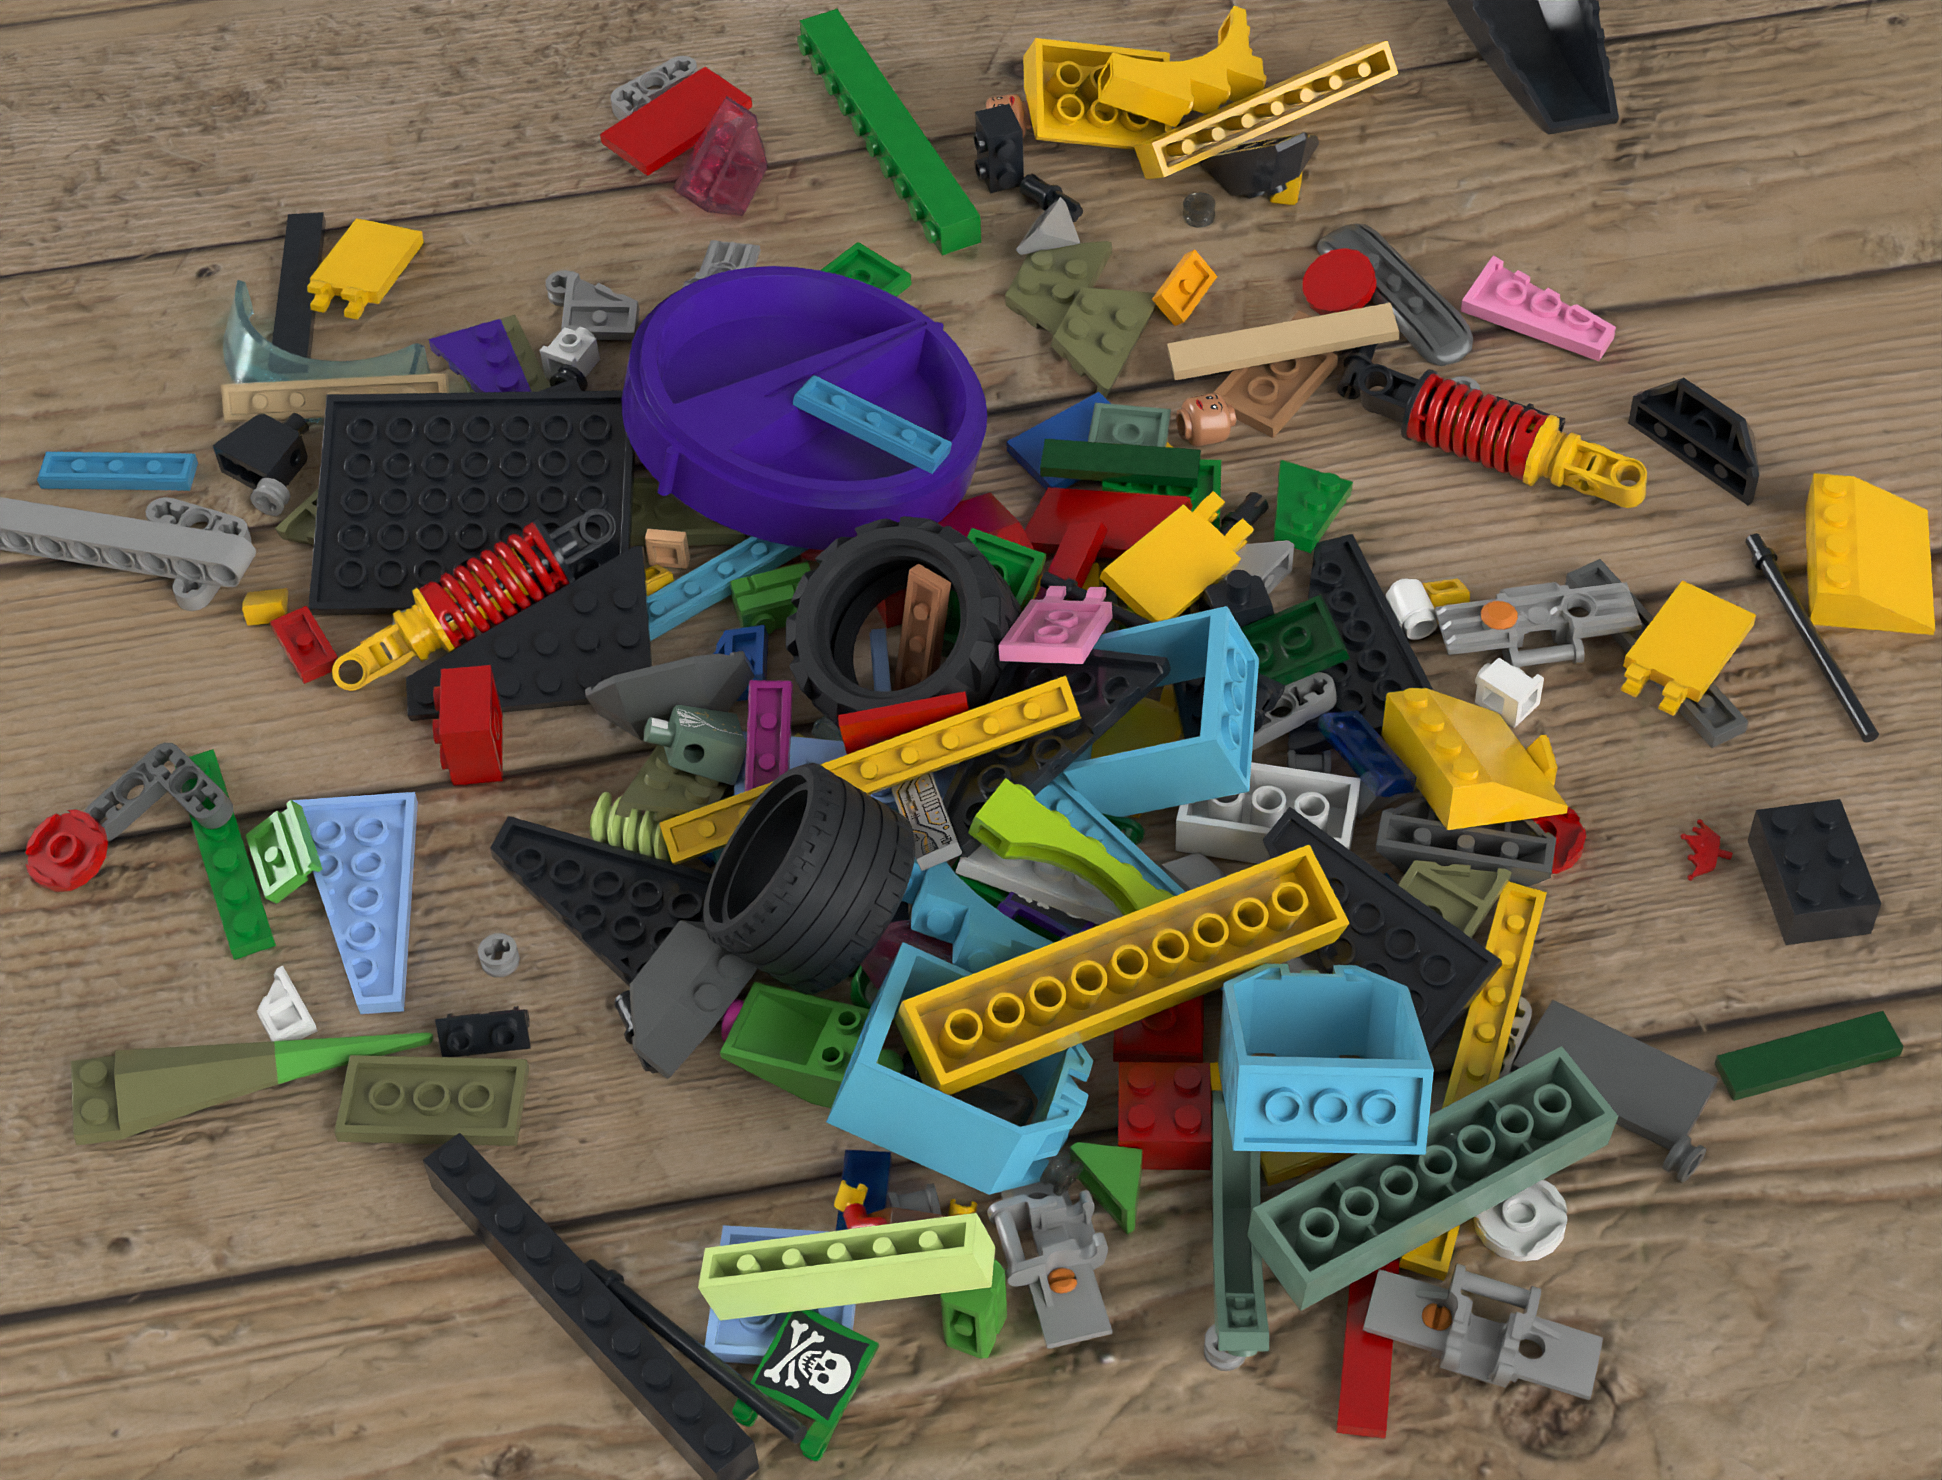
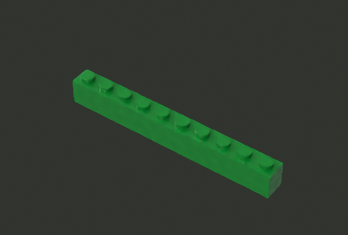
[797,9,981,256]

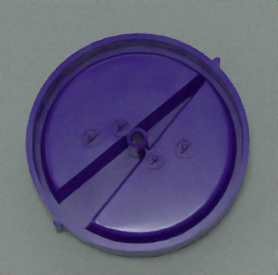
[622,266,987,550]

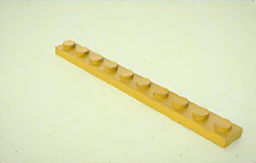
[659,676,1081,865]
[1399,881,1547,1281]

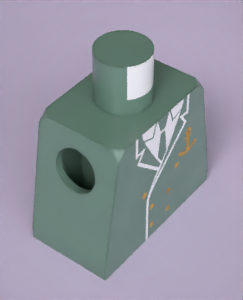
[644,705,746,785]

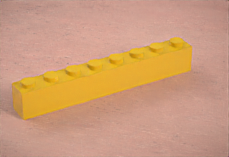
[1134,40,1398,180]

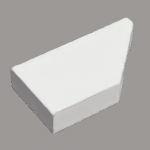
[257,966,318,1041]

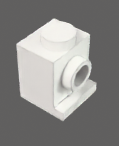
[540,327,600,379]
[1475,658,1544,728]

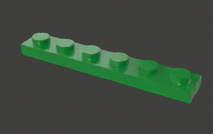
[174,749,276,960]

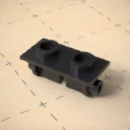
[435,1006,531,1057]

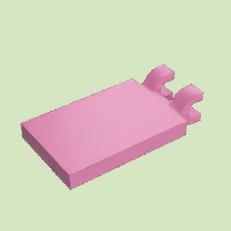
[999,586,1112,664]

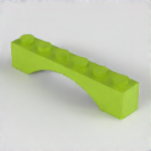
[968,778,1174,916]

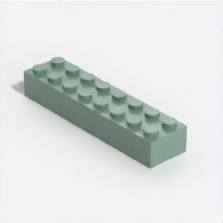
[1247,1046,1618,1311]

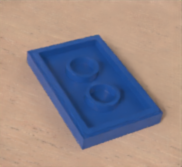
[1006,392,1111,490]

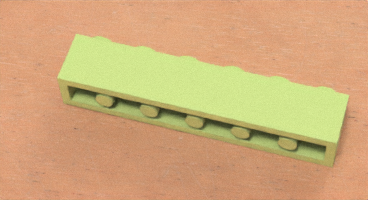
[698,1213,995,1320]

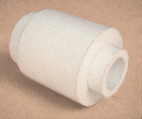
[1385,579,1437,640]

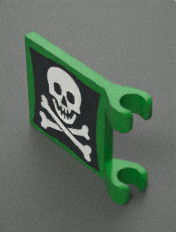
[732,1309,879,1462]

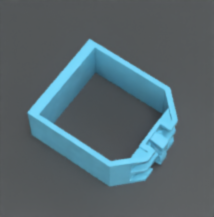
[1059,606,1259,817]
[826,942,1093,1195]
[1218,963,1434,1155]

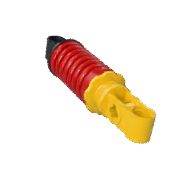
[1358,364,1647,508]
[332,508,616,691]

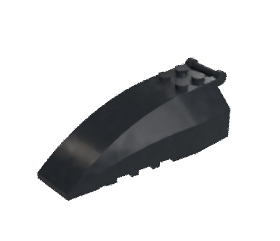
[1447,0,1619,135]

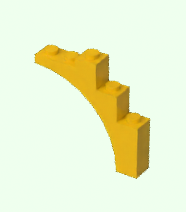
[1098,6,1266,127]

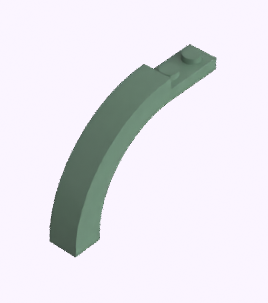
[1212,1090,1269,1357]

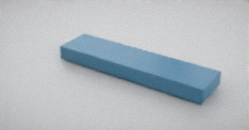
[793,375,952,474]
[37,452,198,491]

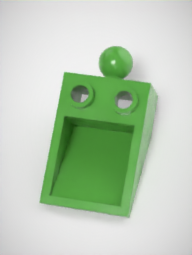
[720,982,904,1108]

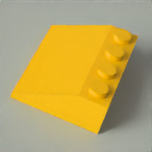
[1023,38,1172,150]
[1805,473,1935,635]
[1381,688,1568,830]

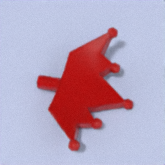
[1680,819,1733,881]

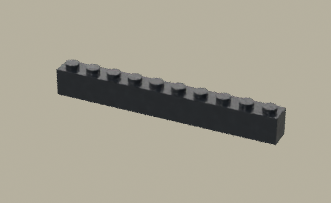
[423,1133,759,1480]

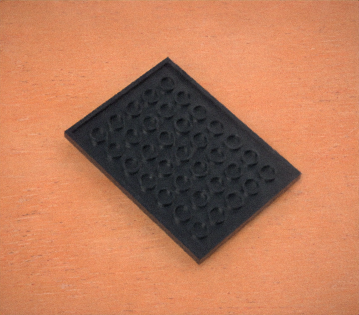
[308,390,635,615]

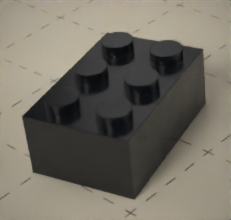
[1748,799,1881,945]

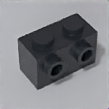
[973,104,1024,194]

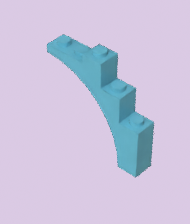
[889,806,1054,974]

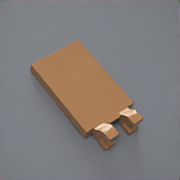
[1213,310,1343,438]

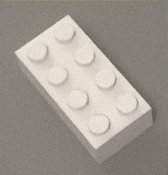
[1175,762,1361,864]

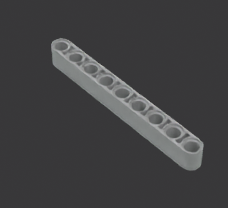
[0,497,256,587]

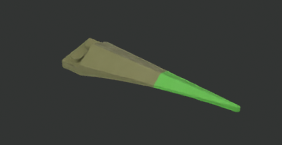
[71,1033,433,1146]

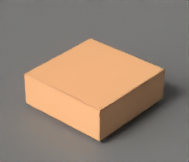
[645,529,690,569]

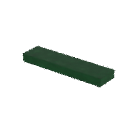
[1040,439,1201,488]
[1714,1011,1904,1101]

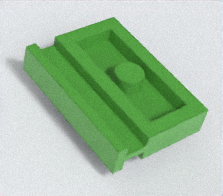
[246,800,323,904]

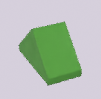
[1070,1142,1143,1235]

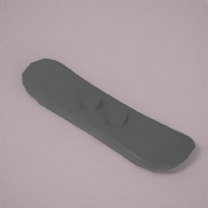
[1317,223,1473,366]

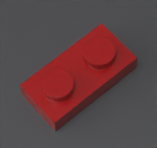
[270,606,341,684]

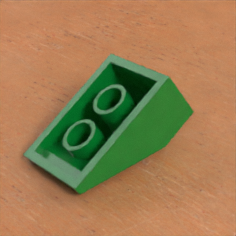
[941,528,1046,658]

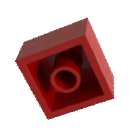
[432,665,504,786]
[1118,1062,1212,1170]

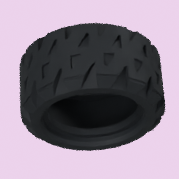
[786,516,1022,729]

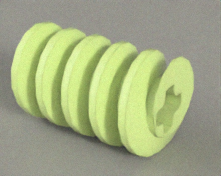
[590,792,671,862]

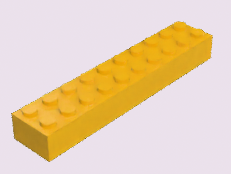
[894,845,1350,1095]

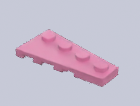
[1461,255,1616,361]

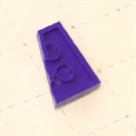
[428,319,532,392]

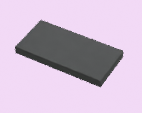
[1511,1000,1718,1150]

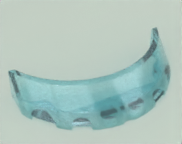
[223,280,431,423]

